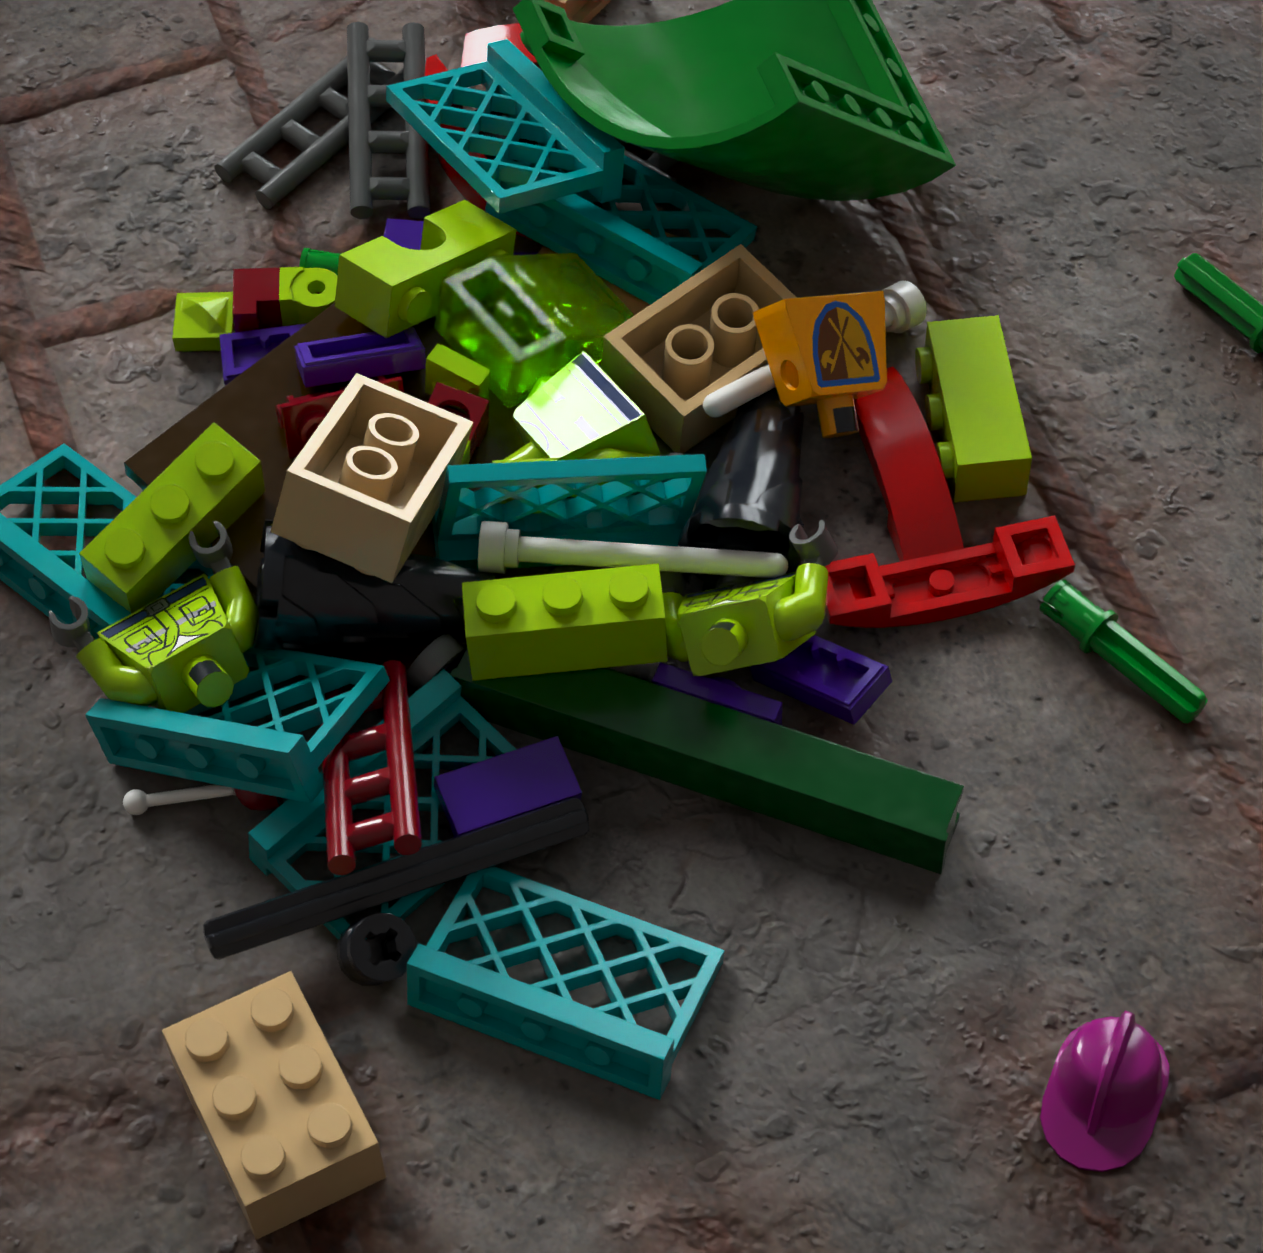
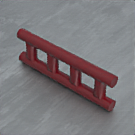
[320,660,422,876]

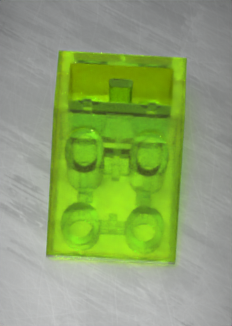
[435,253,634,409]

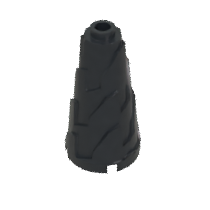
[678,387,804,591]
[254,519,495,650]

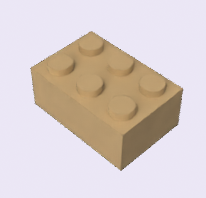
[601,244,797,454]
[271,373,474,583]
[162,971,386,1240]

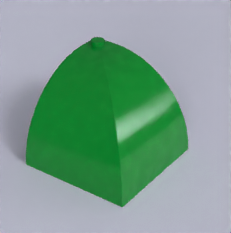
[512,0,956,201]

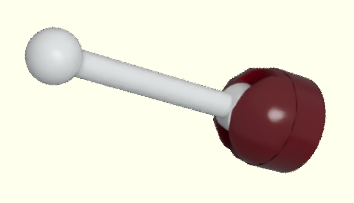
[123,785,284,815]

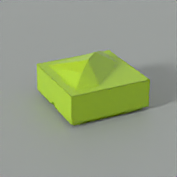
[172,292,235,351]
[425,343,490,414]

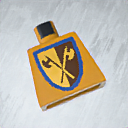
[753,291,887,438]

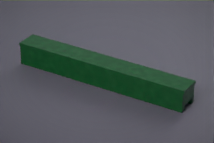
[450,649,964,874]

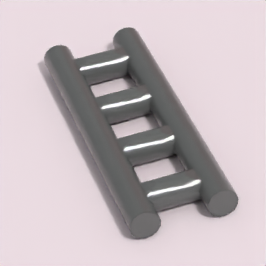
[347,22,430,219]
[215,38,404,209]

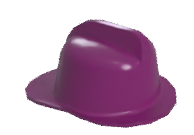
[1040,1011,1170,1172]

